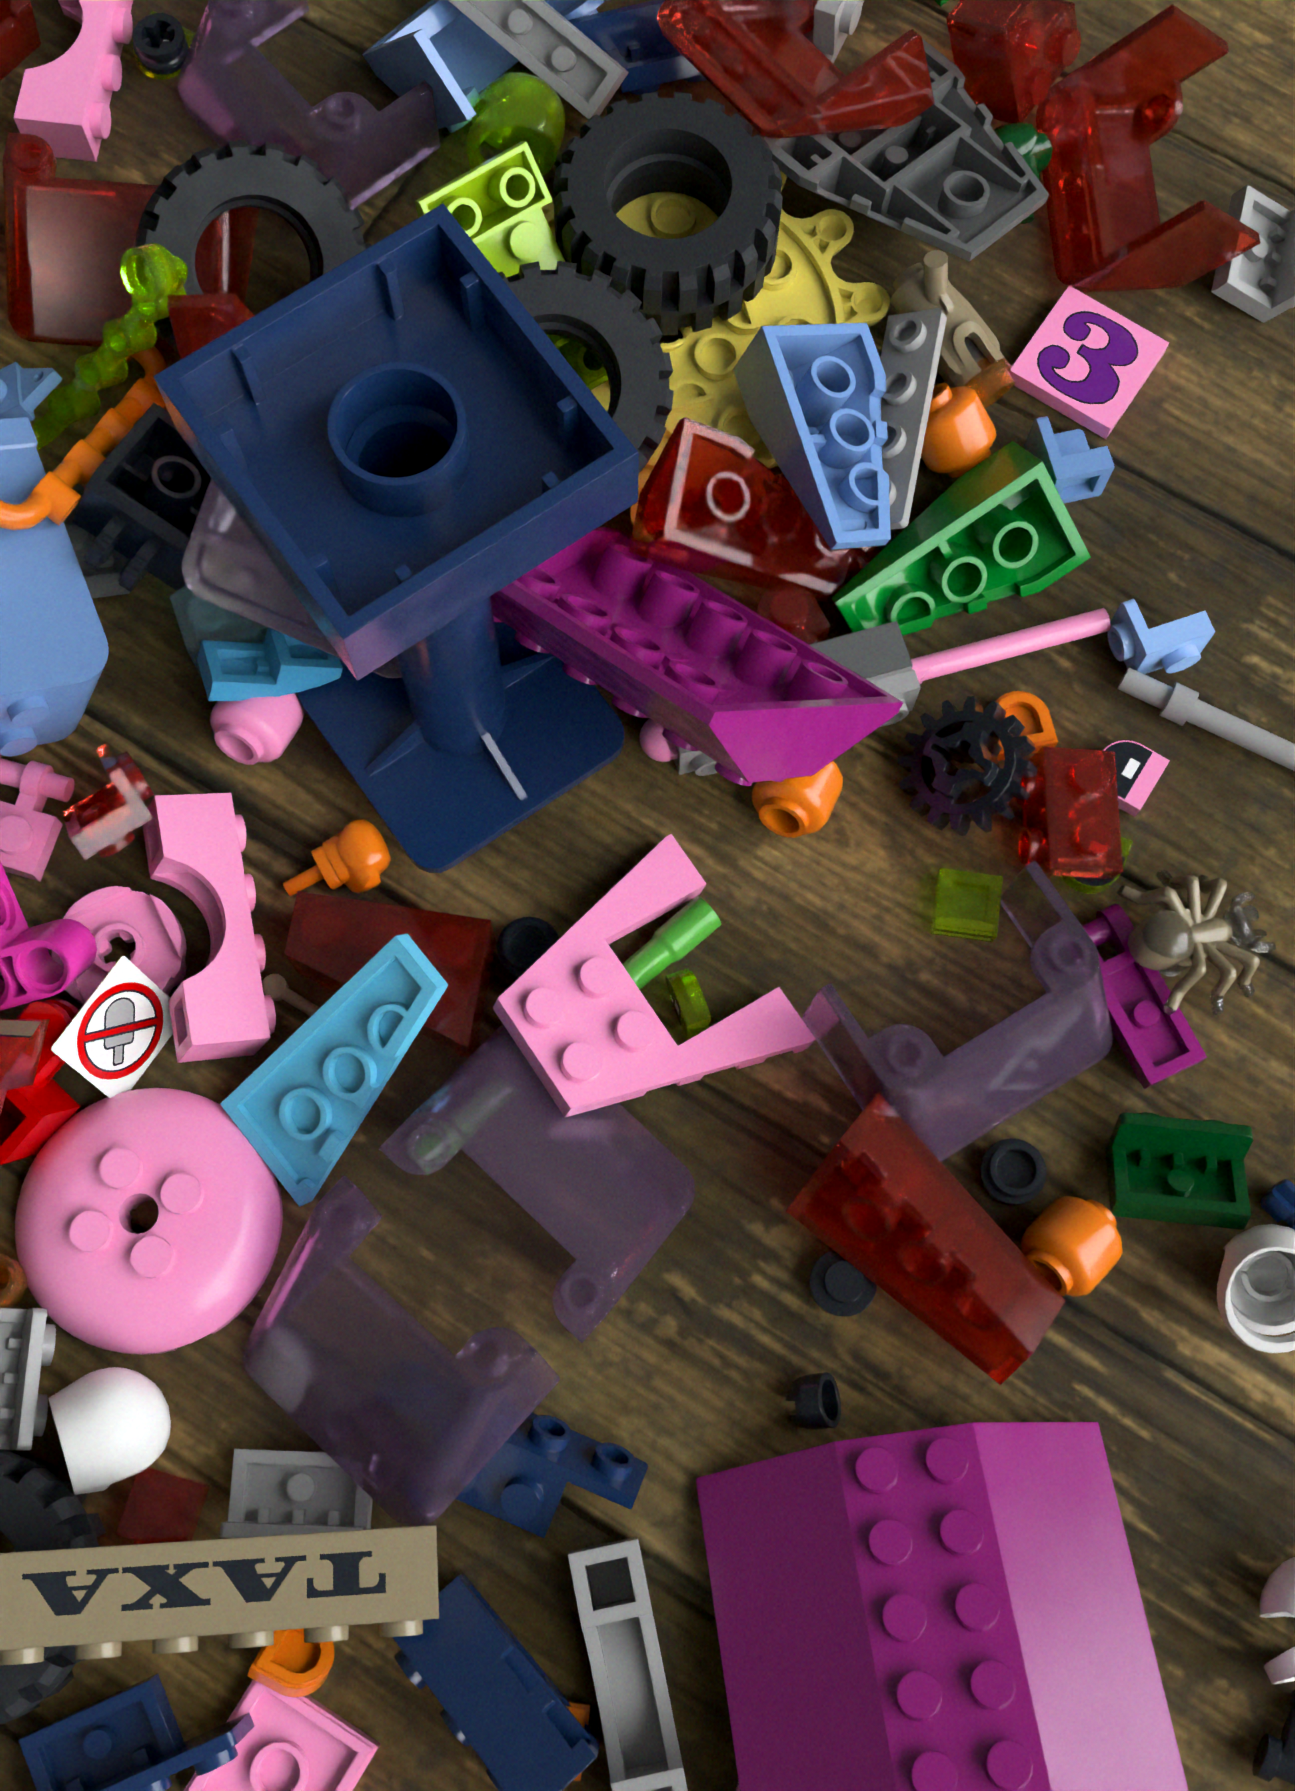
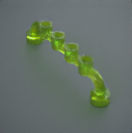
[31,243,188,451]

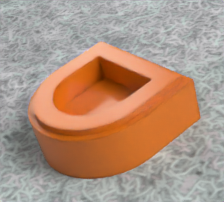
[995,691,1058,761]
[247,1628,335,1697]

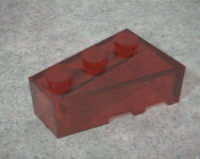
[284,891,496,1063]

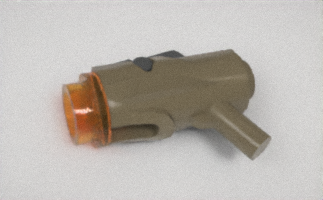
[890,250,1015,409]

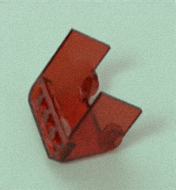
[1035,4,1261,293]

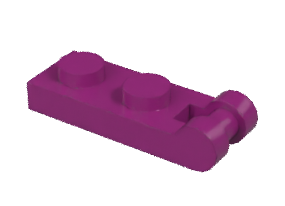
[1057,903,1207,1090]

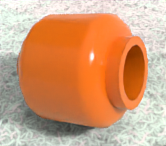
[921,383,996,478]
[752,761,843,838]
[1021,1196,1123,1297]

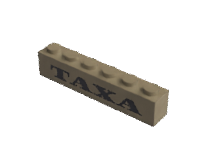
[0,1525,439,1665]

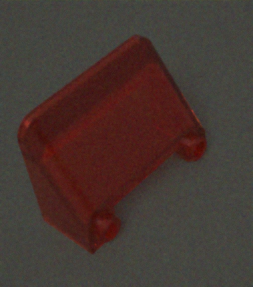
[657,0,935,139]
[3,133,259,353]

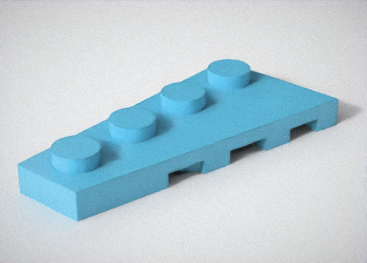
[220,933,448,1207]

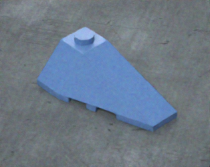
[733,323,891,550]

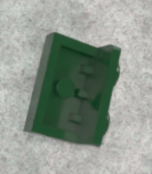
[1105,1112,1253,1230]

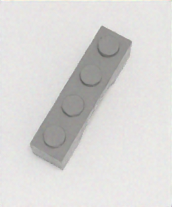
[568,1536,688,1791]

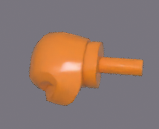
[283,819,391,896]

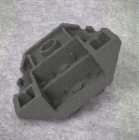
[764,33,1049,262]

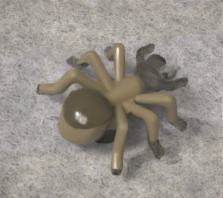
[1117,870,1276,1015]

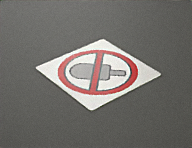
[51,956,173,1098]

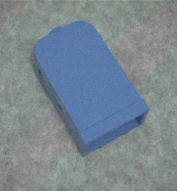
[0,417,109,757]

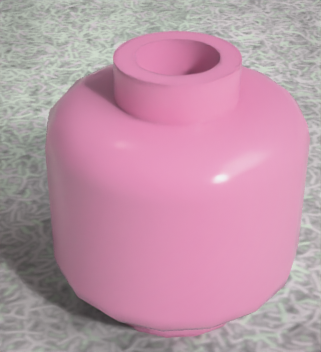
[210,693,304,765]

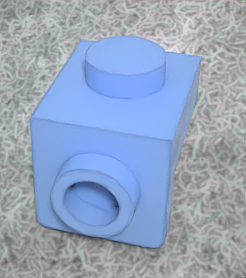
[1108,599,1215,674]

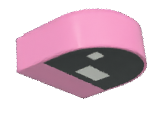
[1092,740,1170,817]

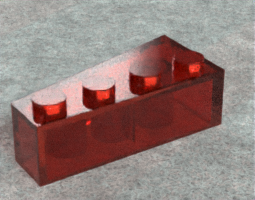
[786,1092,1065,1385]

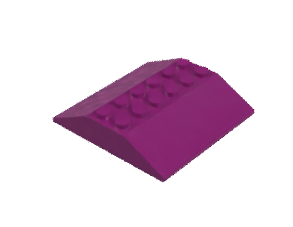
[490,527,903,786]
[696,1422,1189,1791]

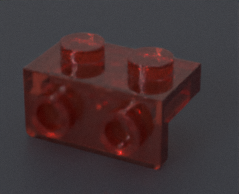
[62,743,154,860]
[1016,746,1123,885]

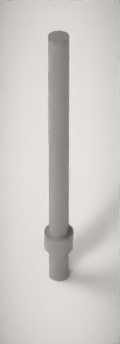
[1117,667,1295,771]

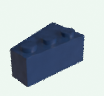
[393,1574,601,1791]

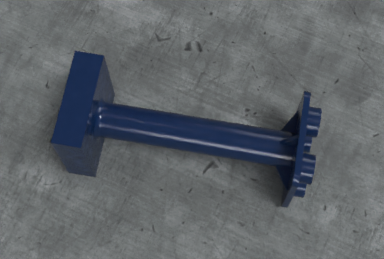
[153,204,639,873]

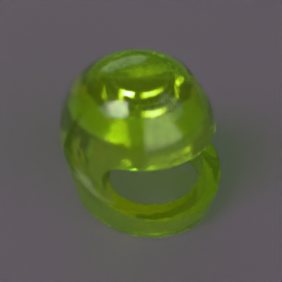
[465,72,566,177]

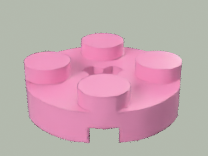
[51,886,187,1005]

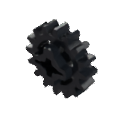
[897,696,1038,836]

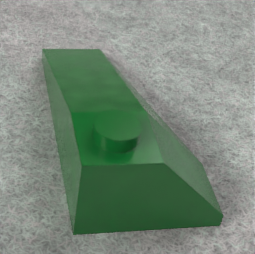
[831,441,1091,636]

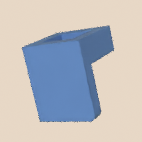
[1024,416,1115,504]

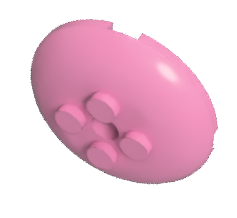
[15,1088,283,1355]

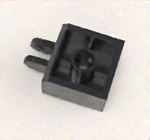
[73,403,239,593]

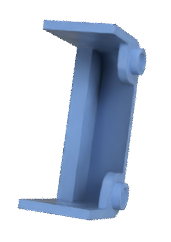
[362,0,608,133]

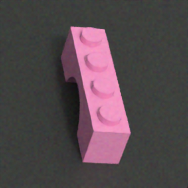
[13,0,133,162]
[142,793,276,1063]

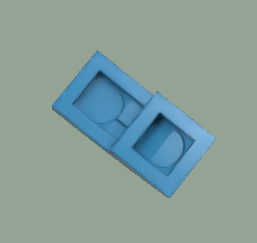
[197,624,343,701]

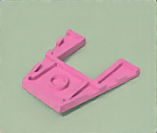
[493,834,816,1117]

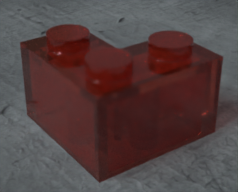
[946,0,1081,123]

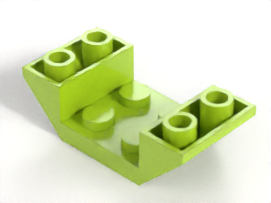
[415,141,608,390]

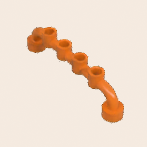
[0,313,168,530]

